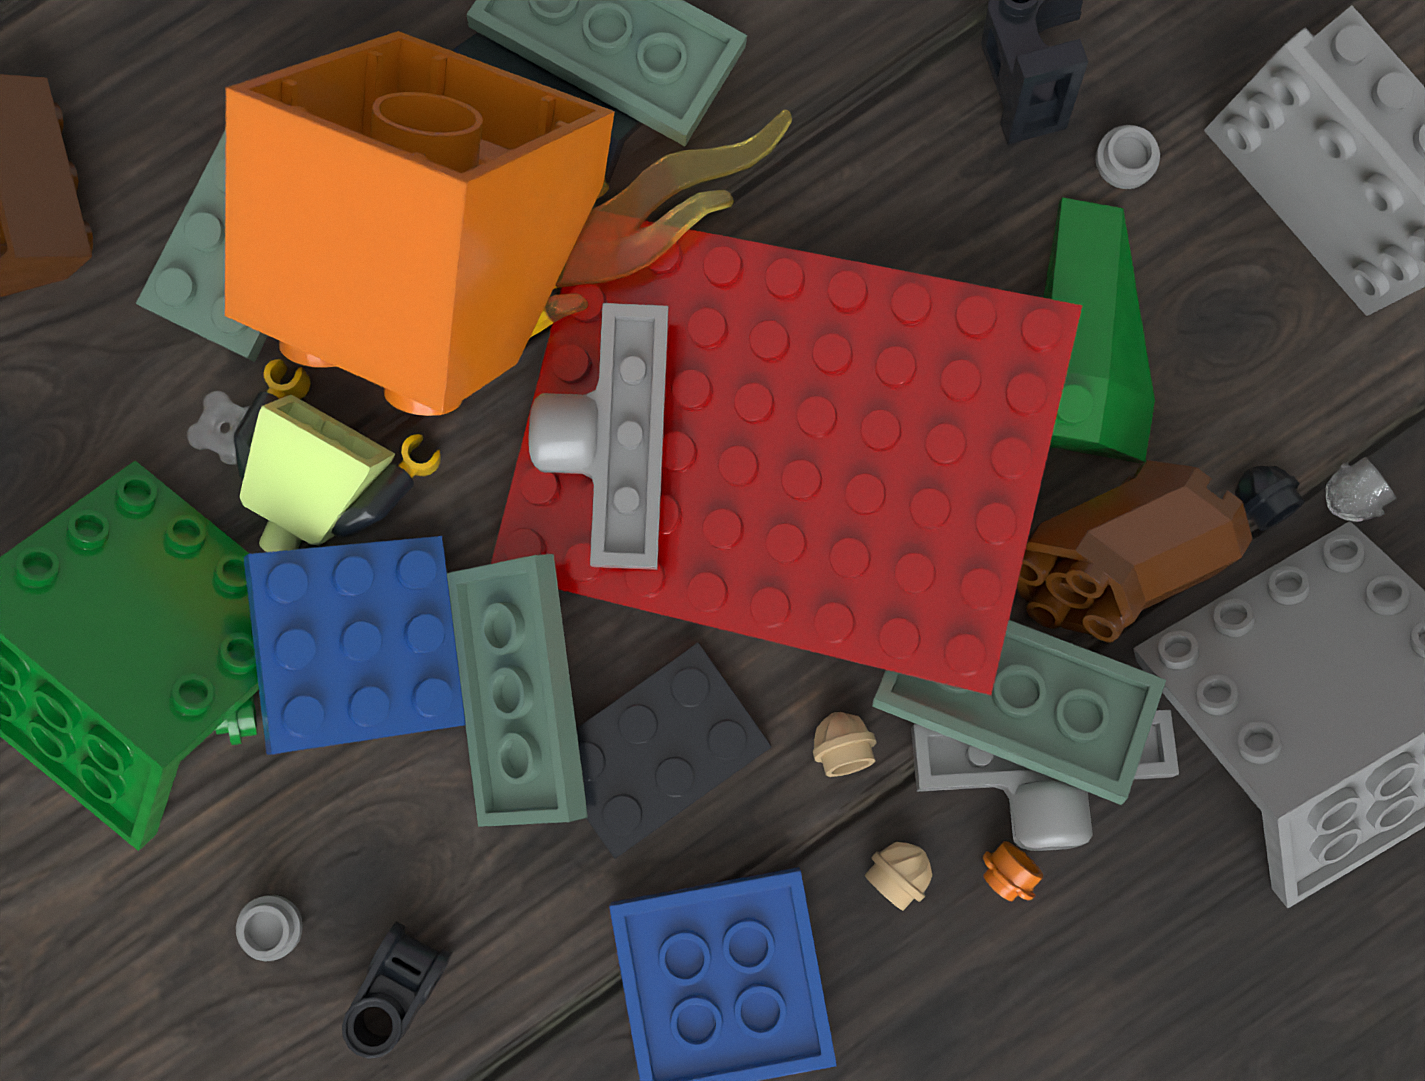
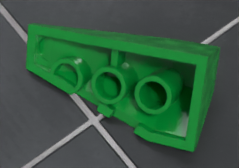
[1043,198,1155,464]

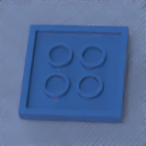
[244,536,466,754]
[609,867,837,1081]

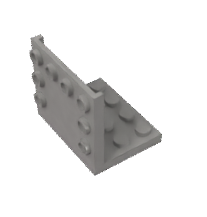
[1204,5,1425,316]
[1133,521,1425,908]

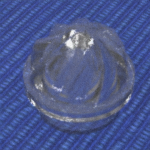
[1326,457,1397,523]

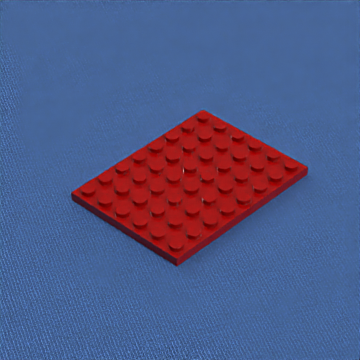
[491,210,1082,696]

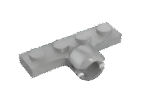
[529,303,669,570]
[911,710,1179,851]

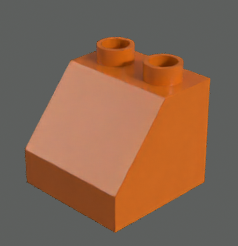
[225,31,615,416]

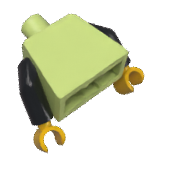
[233,359,441,552]

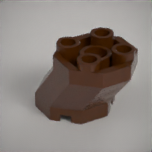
[1017,460,1253,642]

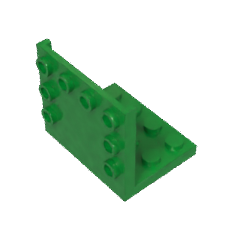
[0,461,259,851]

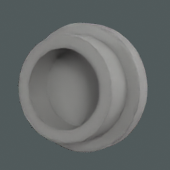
[1095,125,1160,189]
[236,895,303,961]

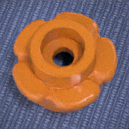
[983,841,1044,901]

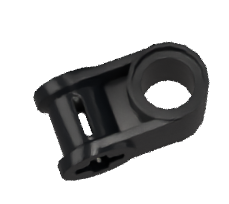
[342,921,453,1059]

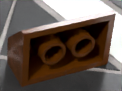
[0,74,93,297]

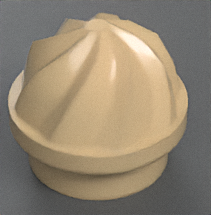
[812,712,876,777]
[865,842,932,911]

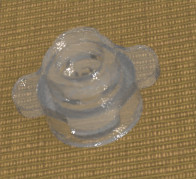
[187,391,250,465]

